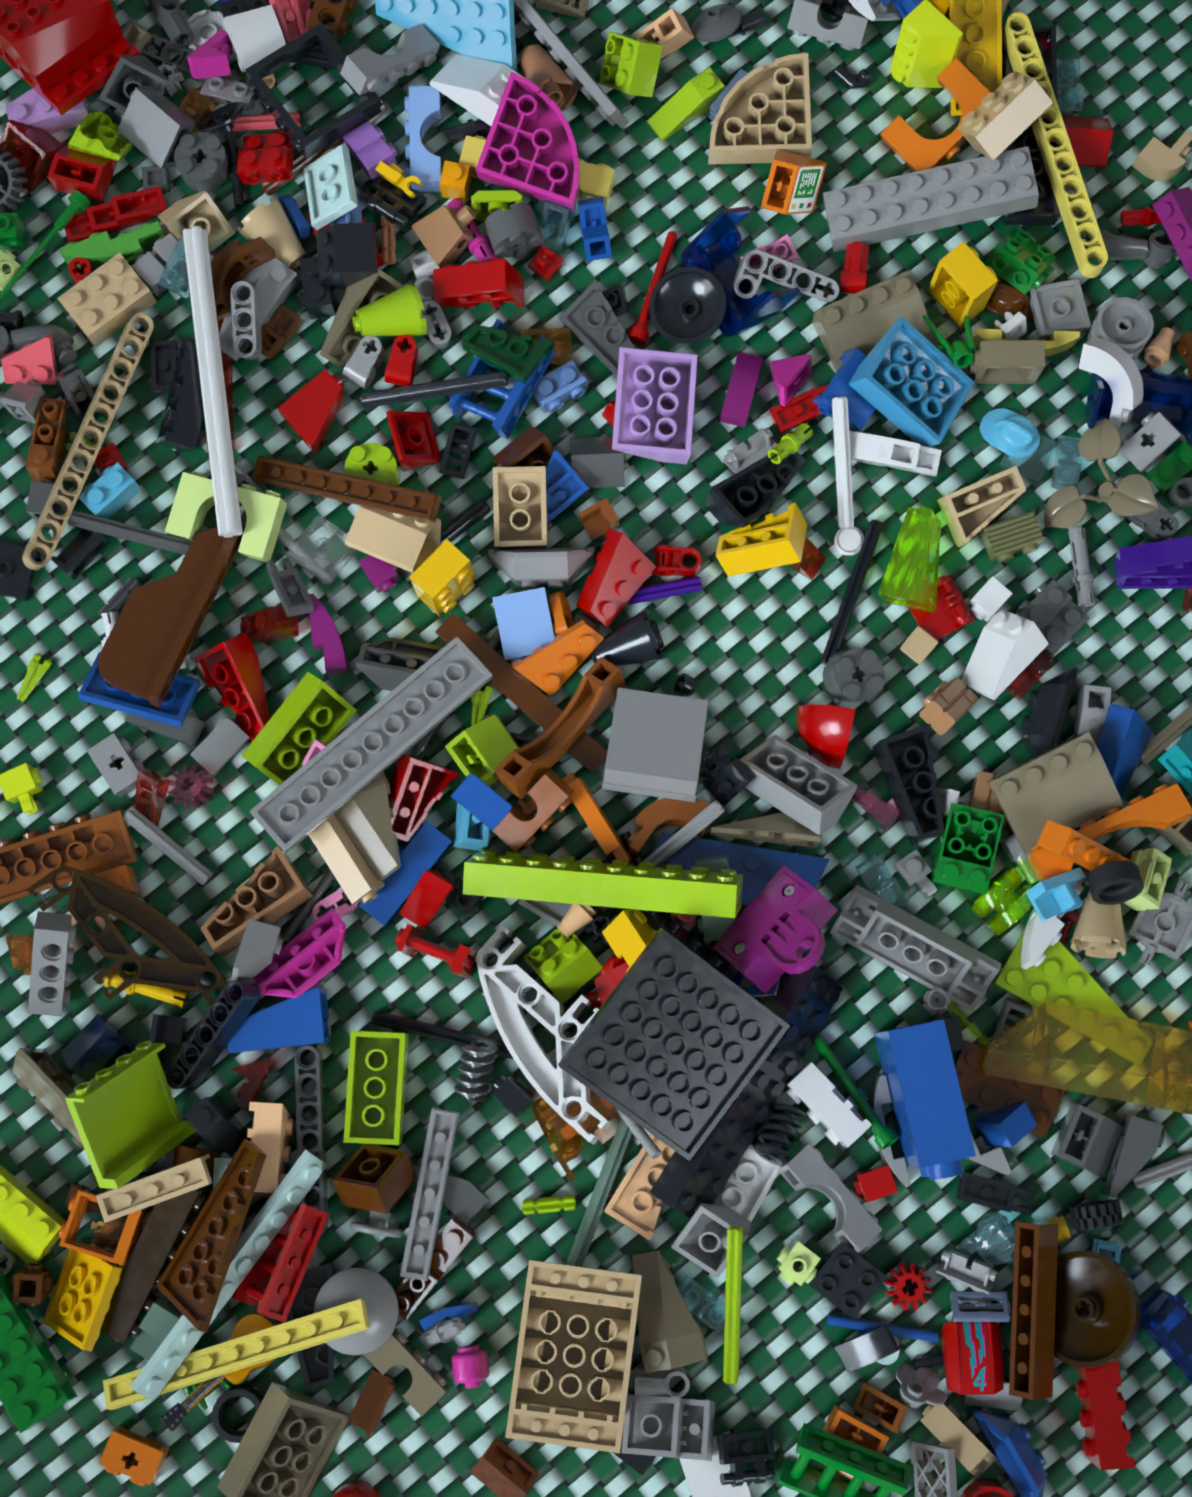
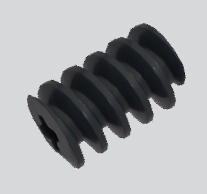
[753,1103,806,1166]

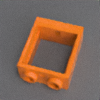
[58,1190,148,1266]

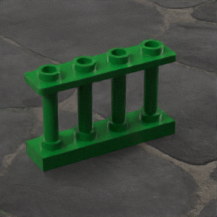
[779,1423,911,1497]

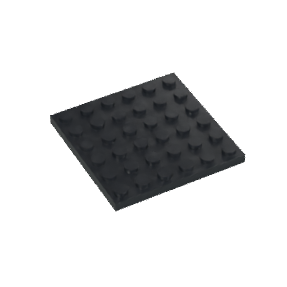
[558,927,790,1161]

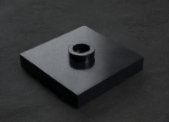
[0,542,39,601]

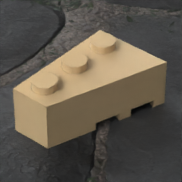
[937,466,1026,548]

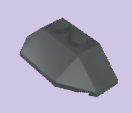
[356,638,444,691]

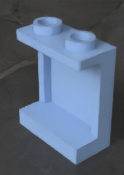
[492,587,555,664]

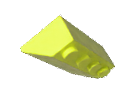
[889,0,963,88]
[0,1164,67,1264]

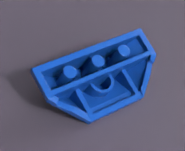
[969,1407,1047,1497]

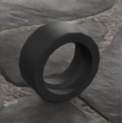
[1087,860,1144,905]
[212,1385,264,1443]

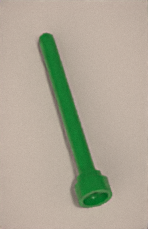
[812,1034,899,1150]

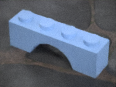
[405,86,443,193]

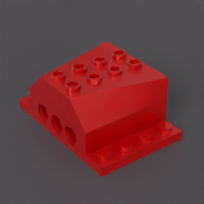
[0,0,141,116]

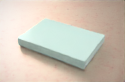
[303,144,358,230]

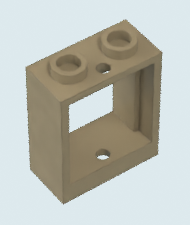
[968,341,1045,384]

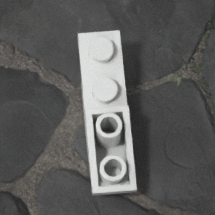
[832,431,942,477]
[1021,877,1086,970]

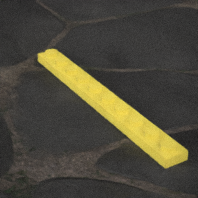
[103,1299,370,1410]

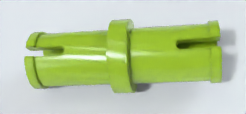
[768,423,813,464]

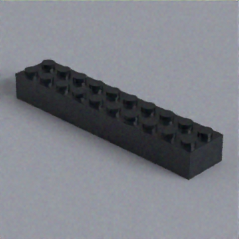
[650,966,844,1219]

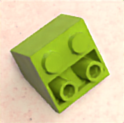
[599,31,663,97]
[445,714,520,787]
[523,928,602,1003]

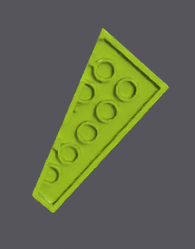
[993,924,1151,1068]

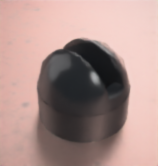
[674,673,697,696]

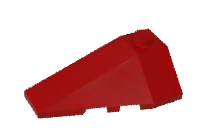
[194,633,270,742]

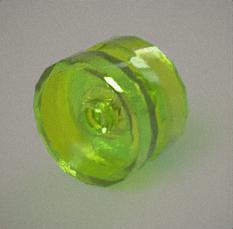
[970,867,1032,936]

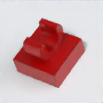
[528,245,564,282]
[94,443,128,474]

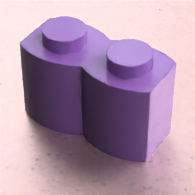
[343,121,397,181]

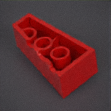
[1074,1360,1135,1470]

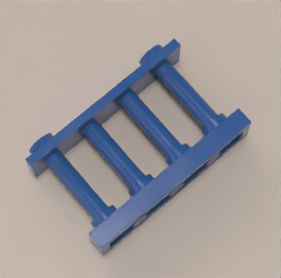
[448,319,556,439]

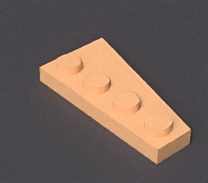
[604,1134,675,1241]

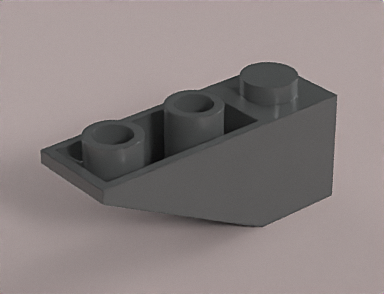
[411,1162,490,1224]

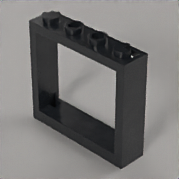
[245,23,381,159]

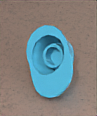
[980,408,1040,459]

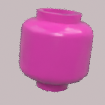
[452,1345,490,1389]

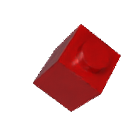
[852,1164,898,1203]

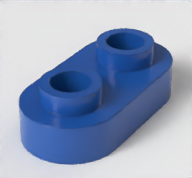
[277,194,311,242]

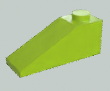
[648,67,725,142]

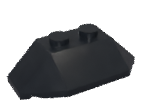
[1020,667,1079,758]

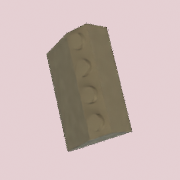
[812,270,937,372]
[987,732,1123,854]
[13,1048,84,1150]
[217,1382,350,1497]

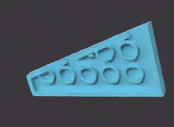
[375,0,517,72]

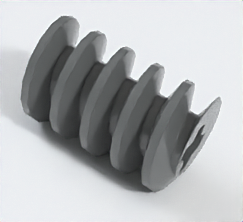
[454,1039,498,1101]

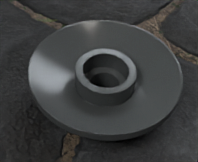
[692,4,741,42]

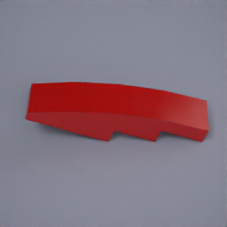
[64,186,167,243]

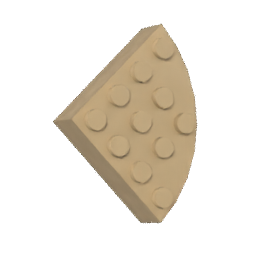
[708,53,812,164]

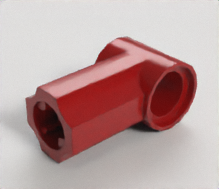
[839,242,869,294]

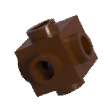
[11,1263,54,1306]

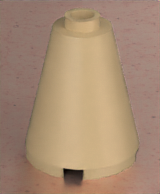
[237,197,306,272]
[1071,890,1127,958]

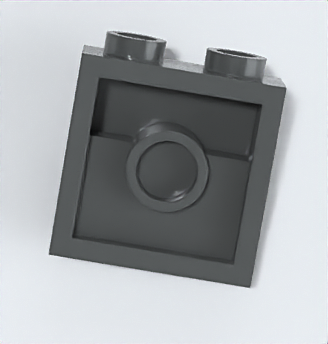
[1016,579,1090,657]

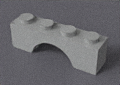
[340,23,440,95]
[778,1144,883,1253]

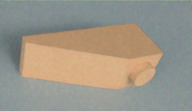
[633,8,694,58]

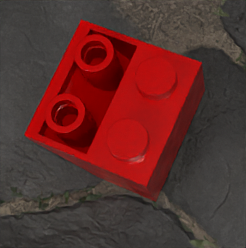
[47,143,118,203]

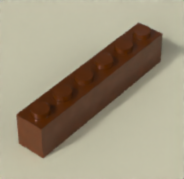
[1009,1221,1059,1400]

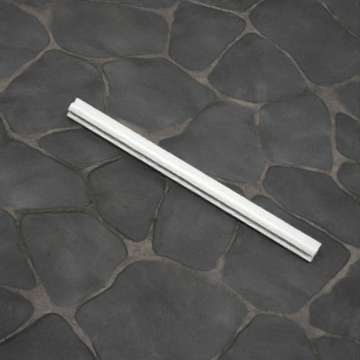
[183,226,243,538]

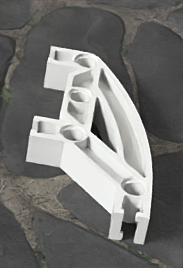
[476,925,612,1145]

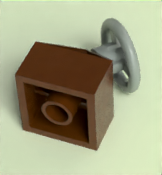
[332,1144,416,1238]

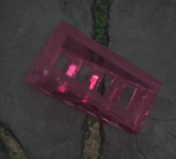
[852,786,900,832]

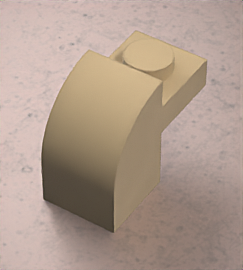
[1132,131,1192,181]

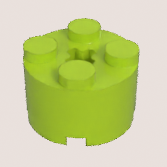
[344,443,400,486]

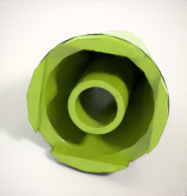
[352,284,427,336]

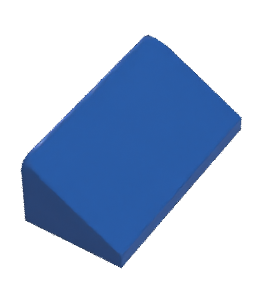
[450,773,512,830]

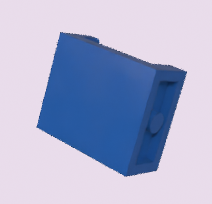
[812,348,876,432]

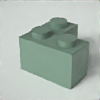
[130,1296,183,1360]

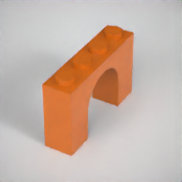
[880,58,991,172]

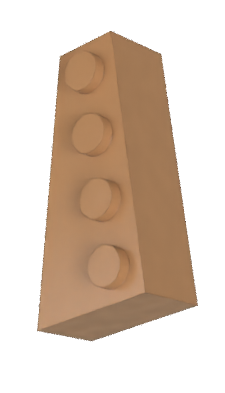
[200,845,313,957]

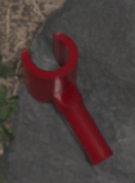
[1059,909,1080,944]

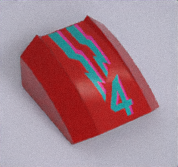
[941,1321,1004,1395]

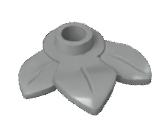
[896,1363,947,1408]

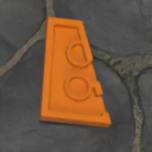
[511,620,604,697]

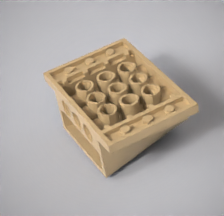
[505,1260,642,1453]

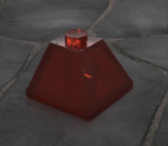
[0,120,64,193]

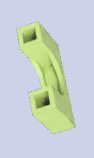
[165,471,287,562]

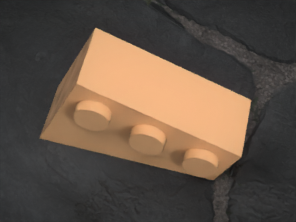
[247,1102,295,1198]

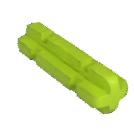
[522,1195,576,1215]

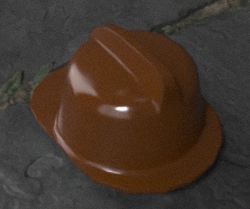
[986,277,1034,323]

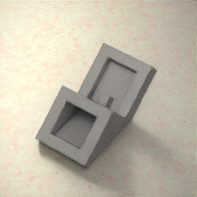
[966,1131,1012,1175]

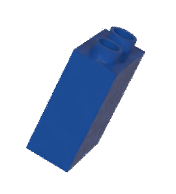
[874,1019,976,1180]

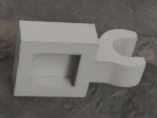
[893,849,937,898]

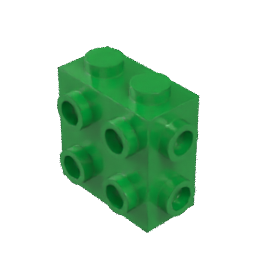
[984,227,1056,295]

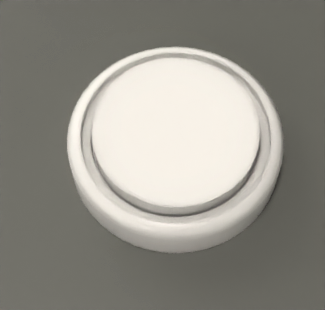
[834,526,864,556]

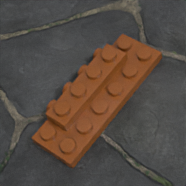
[0,809,139,904]

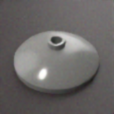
[314,1268,399,1355]

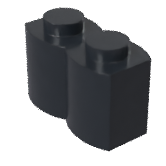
[491,1075,536,1118]

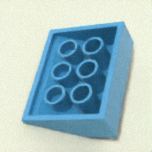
[849,316,975,447]

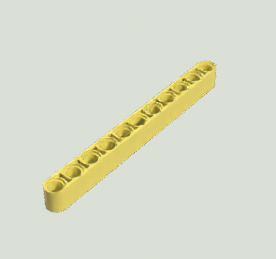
[1002,12,1108,278]

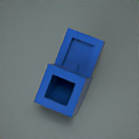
[577,196,612,261]

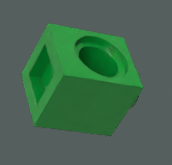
[0,213,26,250]

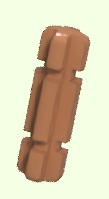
[381,215,396,265]

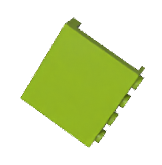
[65,1041,196,1189]

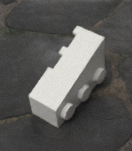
[786,1062,872,1148]

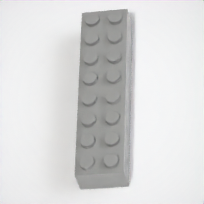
[823,147,1039,252]

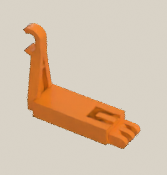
[518,773,633,865]

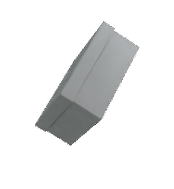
[602,688,708,802]

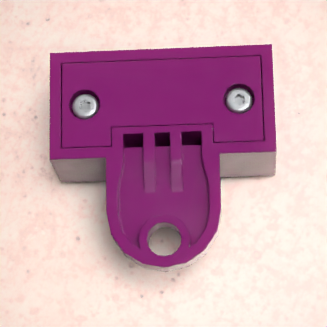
[712,865,837,994]

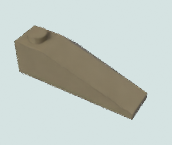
[334,771,401,881]
[710,812,821,848]

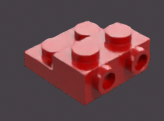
[237,132,294,185]

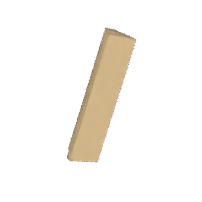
[96,1154,212,1223]

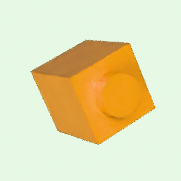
[439,160,472,202]

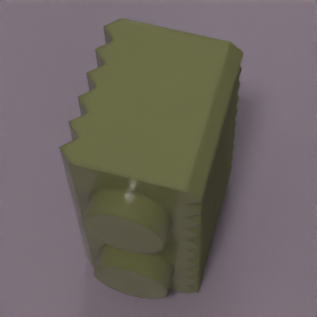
[980,511,1044,563]

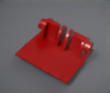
[903,575,975,640]

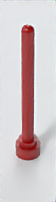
[627,231,677,346]

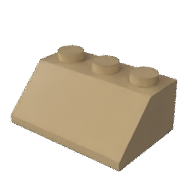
[345,506,441,573]

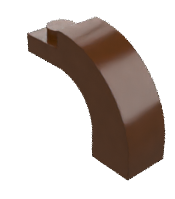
[210,237,276,321]

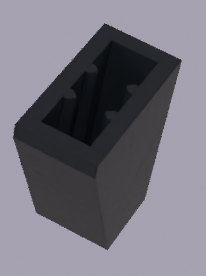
[184,1096,251,1156]

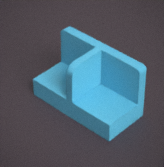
[1026,867,1086,921]

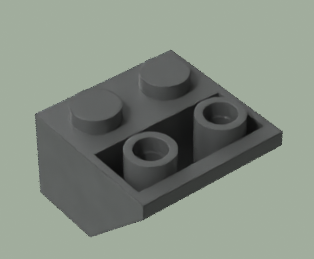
[1051,1104,1123,1178]

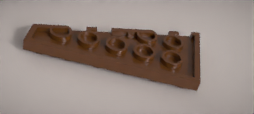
[156,1139,267,1333]

